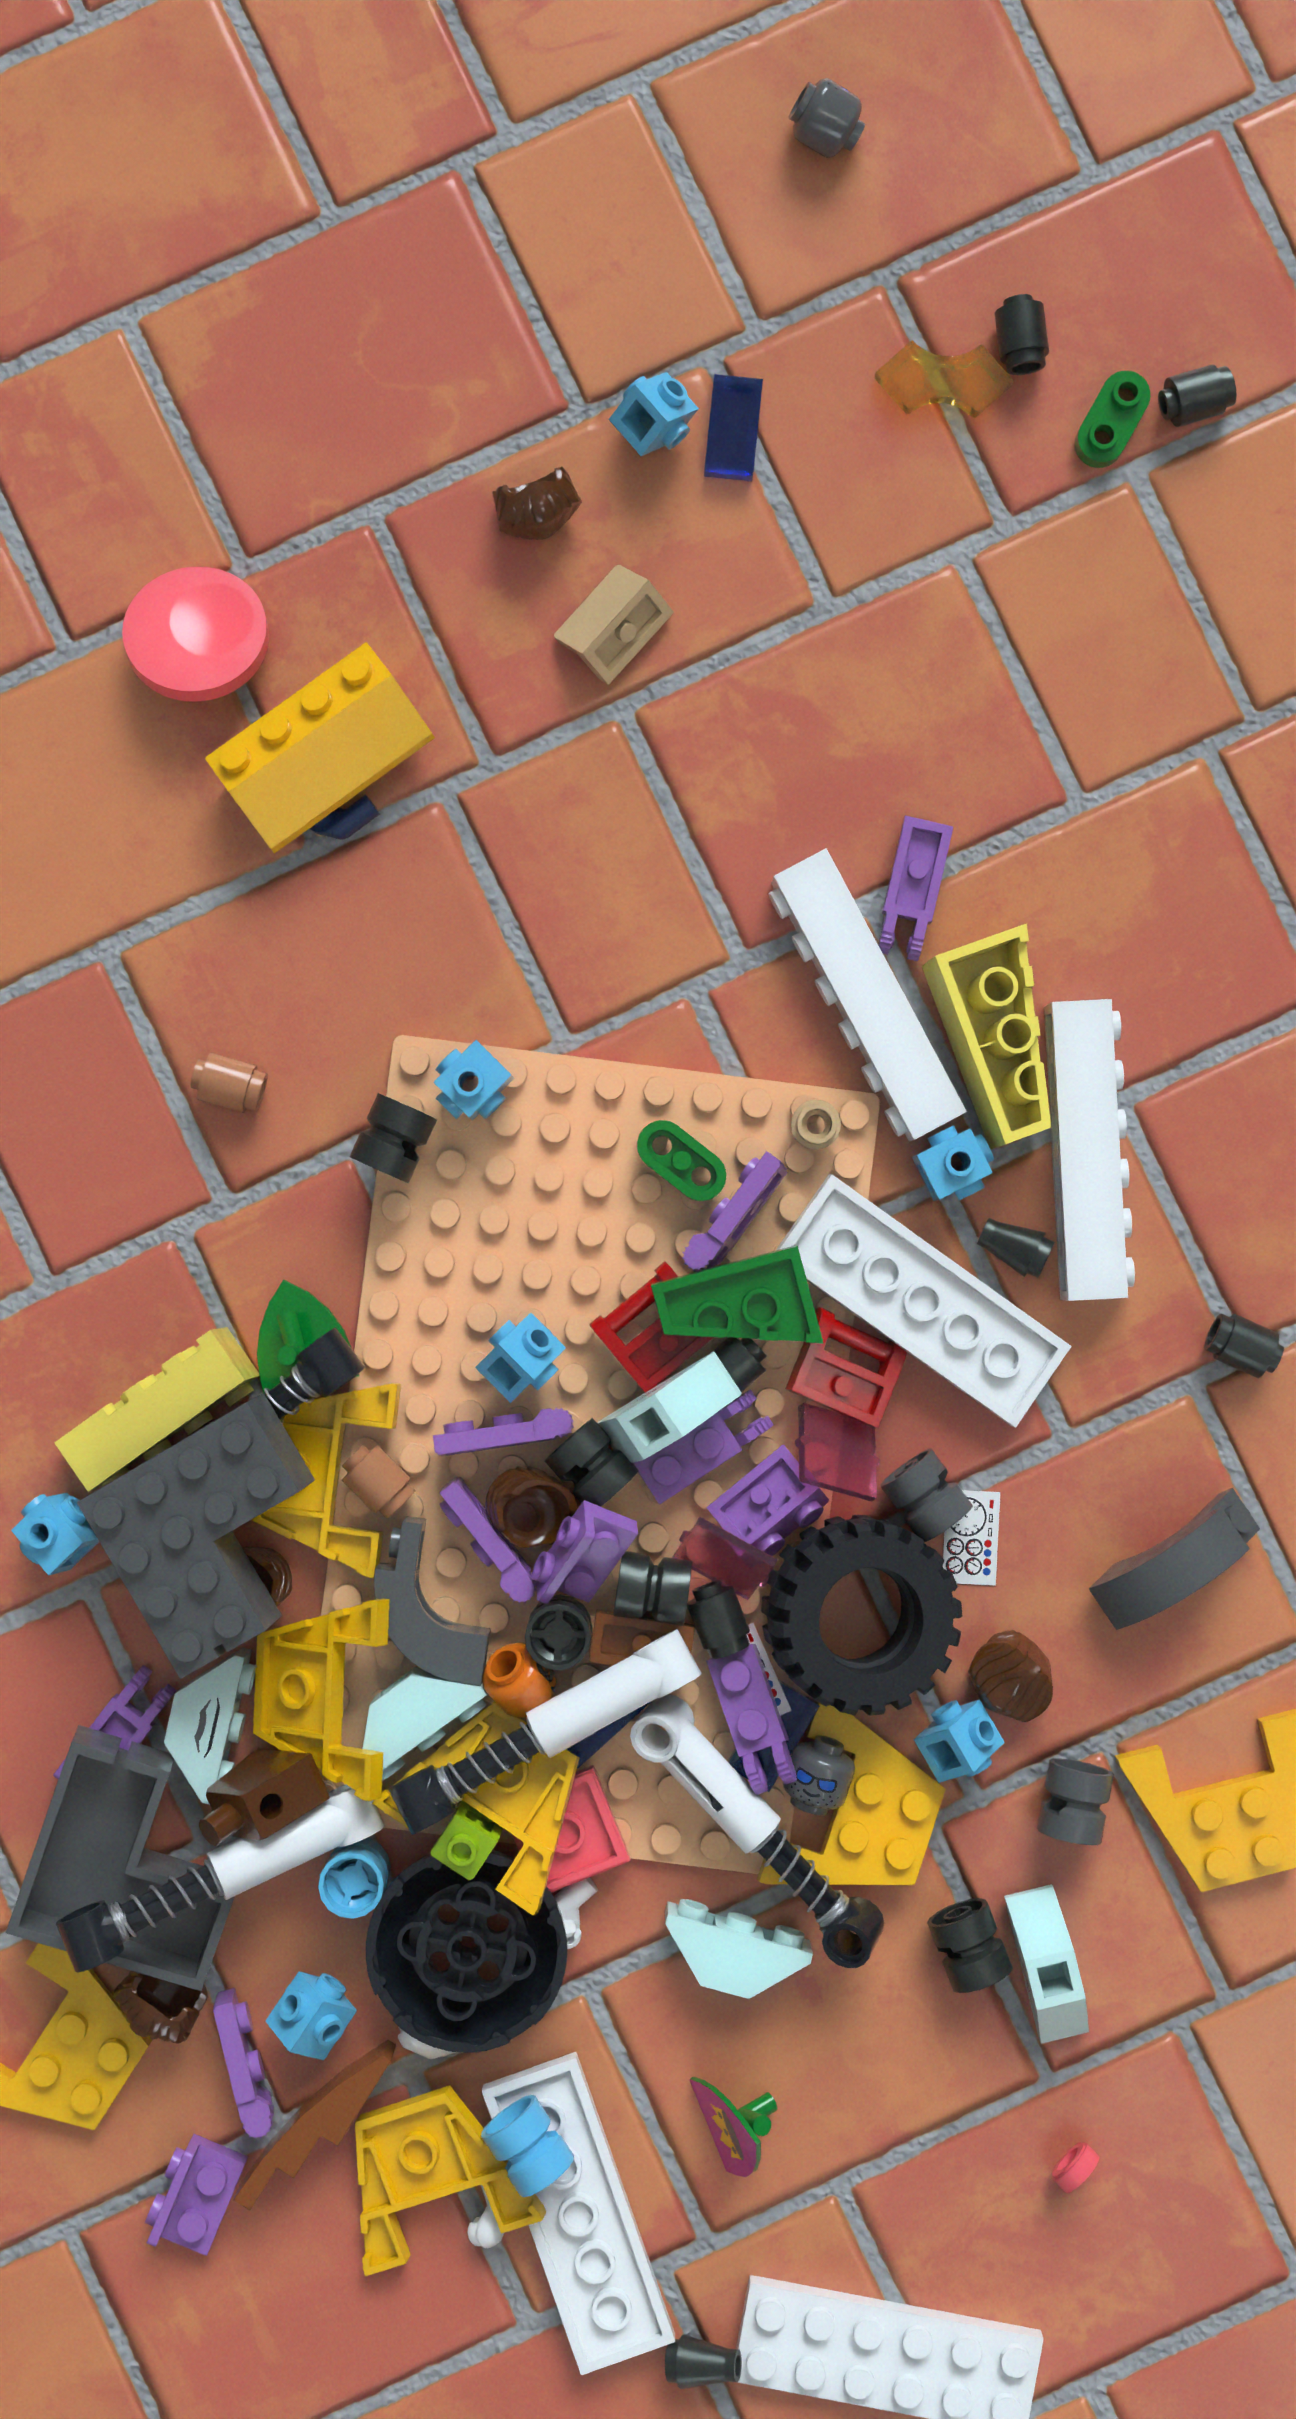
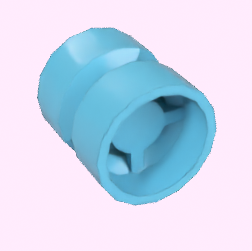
[318,1838,391,1919]
[481,2095,574,2197]

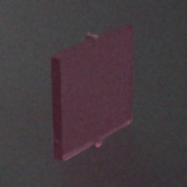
[795,1403,880,1502]
[672,1517,778,1600]

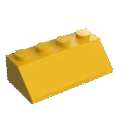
[205,642,435,854]

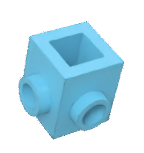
[609,372,699,456]
[433,1040,514,1120]
[912,1125,994,1201]
[475,1313,566,1403]
[11,1493,99,1576]
[914,1699,1005,1783]
[266,1971,357,2061]

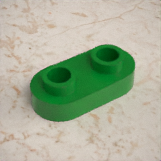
[1075,370,1151,468]
[637,1120,726,1201]

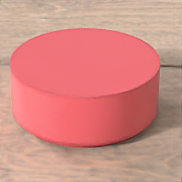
[1052,2142,1100,2193]

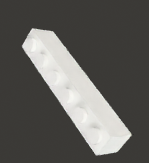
[768,848,967,1142]
[1044,999,1135,1301]

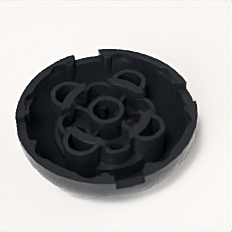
[366,1850,567,2053]

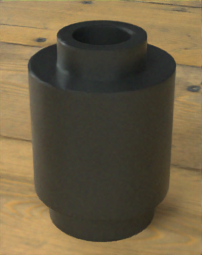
[994,294,1049,375]
[1158,364,1237,427]
[1204,1313,1284,1378]
[711,1337,767,1392]
[687,1580,750,1659]

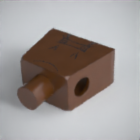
[199,1748,330,1846]

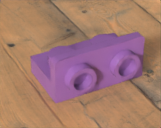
[706,1444,829,1563]
[532,1500,638,1604]
[145,2134,248,2256]

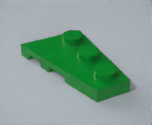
[651,1245,824,1344]

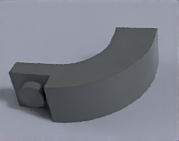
[1089,1488,1260,1630]
[374,1516,491,1686]

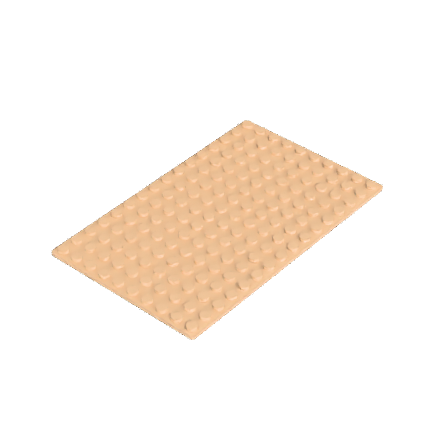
[317,1035,880,1874]

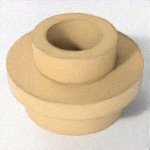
[791,1100,841,1150]

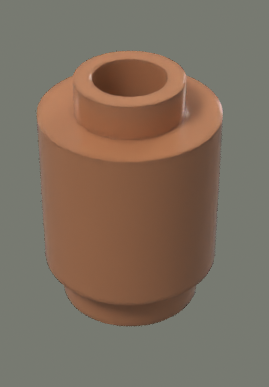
[190,1053,268,1113]
[342,1445,416,1519]

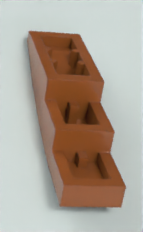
[233,2040,396,2210]

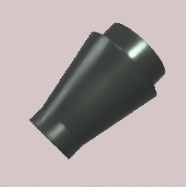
[977,1218,1055,1278]
[665,2334,742,2389]

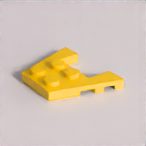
[251,1383,401,1578]
[253,1598,390,1801]
[757,1701,946,1885]
[372,1702,580,1916]
[1115,1709,1296,1892]
[0,1943,152,2130]
[355,2085,546,2276]

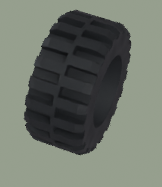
[761,1515,963,1716]

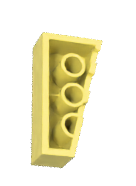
[922,923,1051,1150]
[54,1327,260,1492]

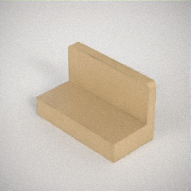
[554,565,674,685]

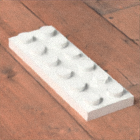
[775,1174,1072,1428]
[482,2052,675,2375]
[736,2275,1044,2419]

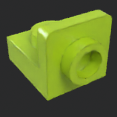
[431,1800,503,1880]

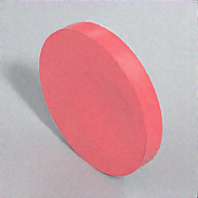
[122,567,269,702]

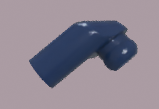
[310,794,380,840]

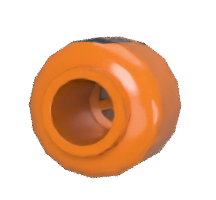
[482,1642,557,1718]

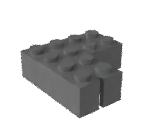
[76,1393,315,1679]
[5,1725,235,1991]

